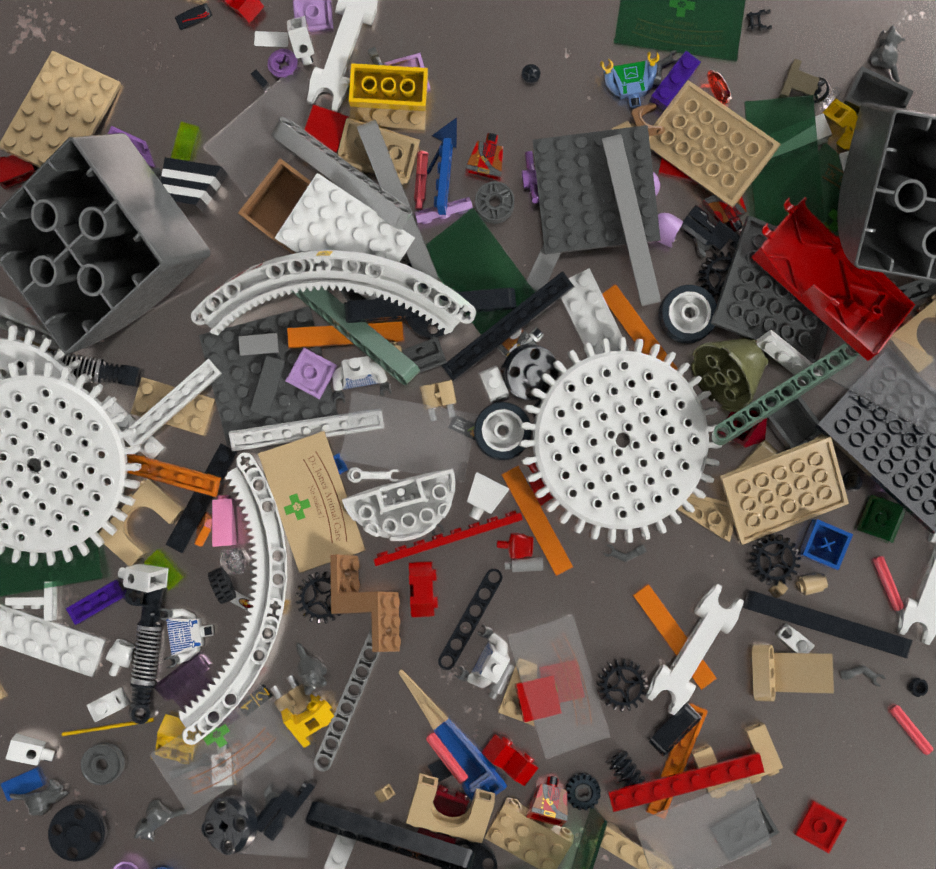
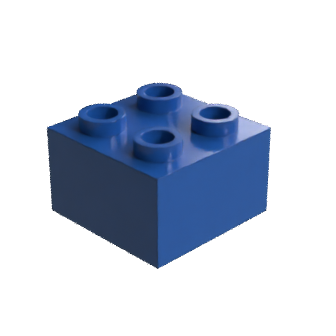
[798,519,853,570]

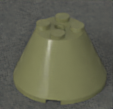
[691,338,768,412]

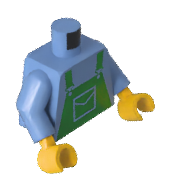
[600,51,659,108]

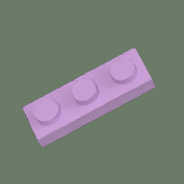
[414,197,473,224]

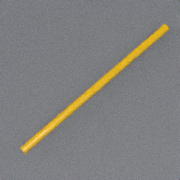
[62,718,154,736]

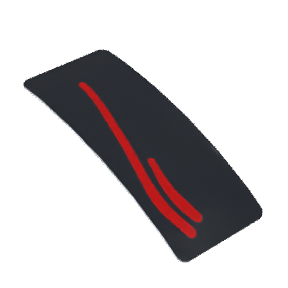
[175,3,213,30]

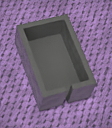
[842,66,914,114]
[765,390,822,450]

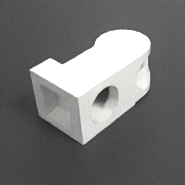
[776,623,815,653]

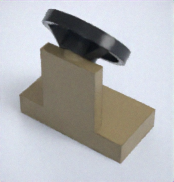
[777,59,830,103]

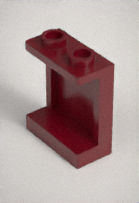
[417,784,470,844]

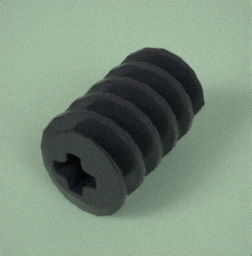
[605,750,646,788]

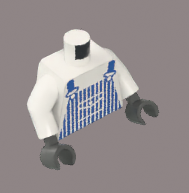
[333,356,391,404]
[158,608,214,668]
[455,625,510,688]

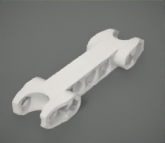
[307,0,378,112]
[897,532,936,645]
[646,584,744,715]

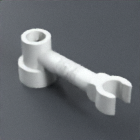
[347,467,399,483]

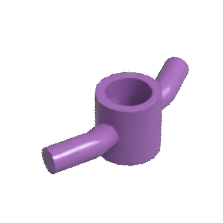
[522,151,539,203]

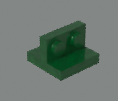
[857,495,906,544]

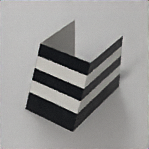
[161,157,228,212]

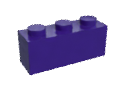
[649,51,701,112]

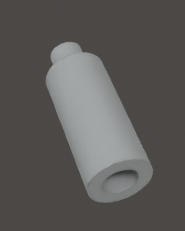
[504,557,543,572]
[489,663,515,700]

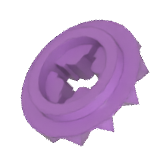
[268,49,298,78]

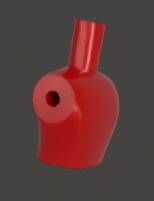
[497,533,534,559]

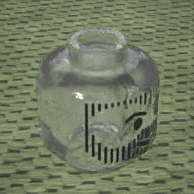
[219,546,248,576]

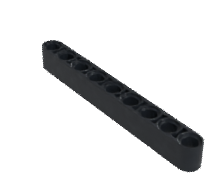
[344,288,517,323]
[743,589,913,659]
[305,801,476,869]

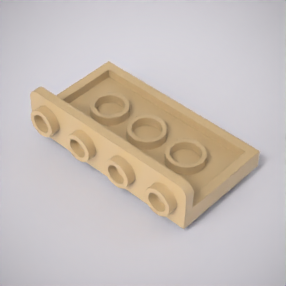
[337,118,421,185]
[484,797,574,869]

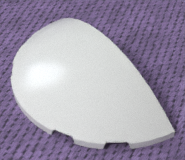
[342,468,455,541]

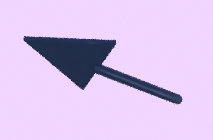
[427,117,457,174]

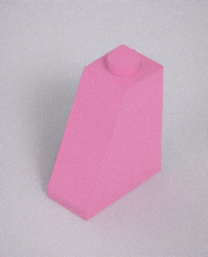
[212,495,238,547]

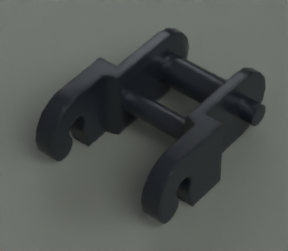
[746,9,772,31]

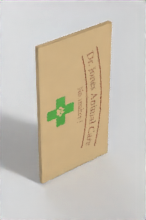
[258,431,365,573]

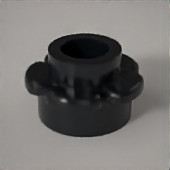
[909,678,928,697]

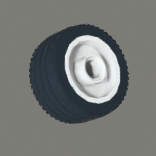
[659,285,717,344]
[474,402,532,460]

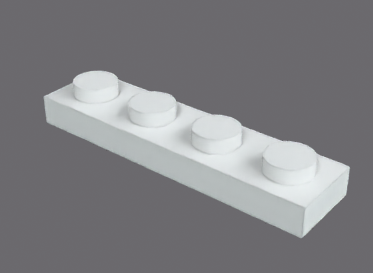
[756,330,822,384]
[102,396,166,459]

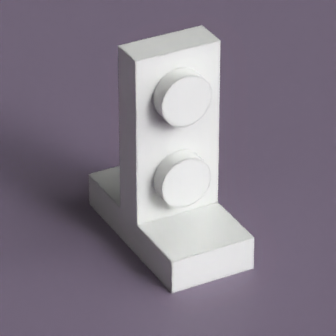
[5,581,57,621]
[323,835,356,869]

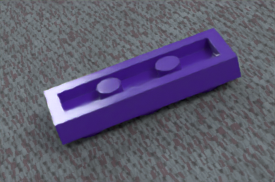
[66,579,124,625]

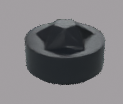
[521,64,541,84]
[842,471,863,491]

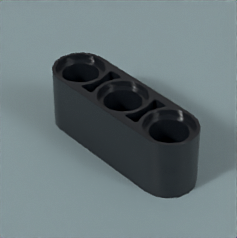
[649,703,702,757]

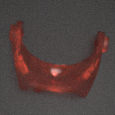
[707,69,732,105]

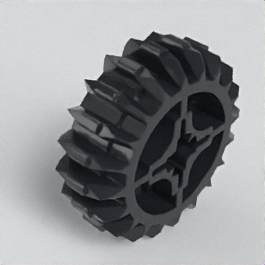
[698,251,732,303]
[748,534,801,586]
[295,571,341,624]
[596,659,649,712]

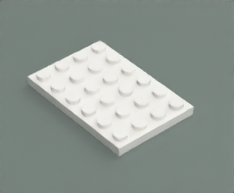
[275,173,415,300]

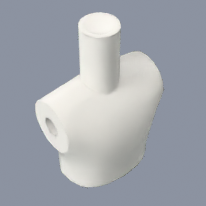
[106,639,135,676]

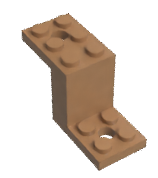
[330,554,401,652]

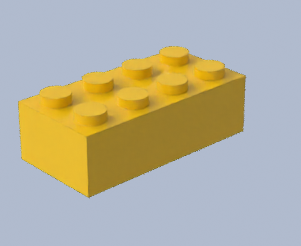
[349,63,428,112]

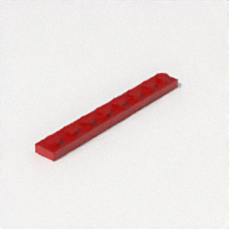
[373,510,523,566]
[608,752,765,812]

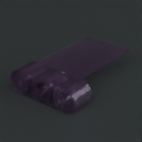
[155,653,240,737]

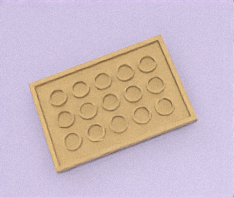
[0,50,121,167]
[649,80,781,208]
[720,436,849,545]

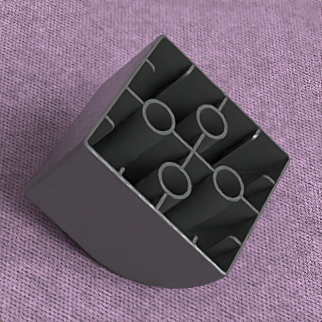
[837,102,936,282]
[0,133,211,354]

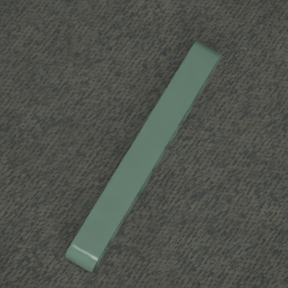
[292,286,420,385]
[712,343,859,445]

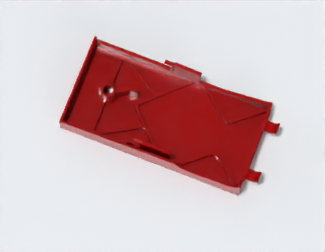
[751,197,915,361]

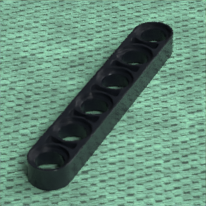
[438,568,503,670]

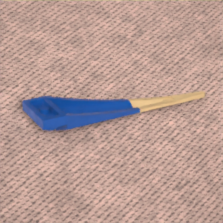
[399,670,507,801]

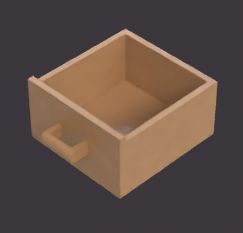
[238,158,311,263]

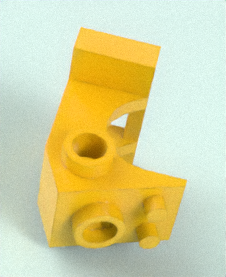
[822,98,858,150]
[281,694,334,748]

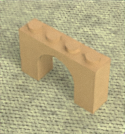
[887,294,936,374]
[98,479,184,566]
[691,722,783,799]
[406,773,495,843]
[591,817,674,869]

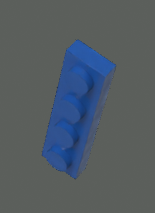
[434,138,453,215]

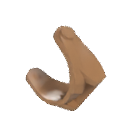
[631,103,665,136]

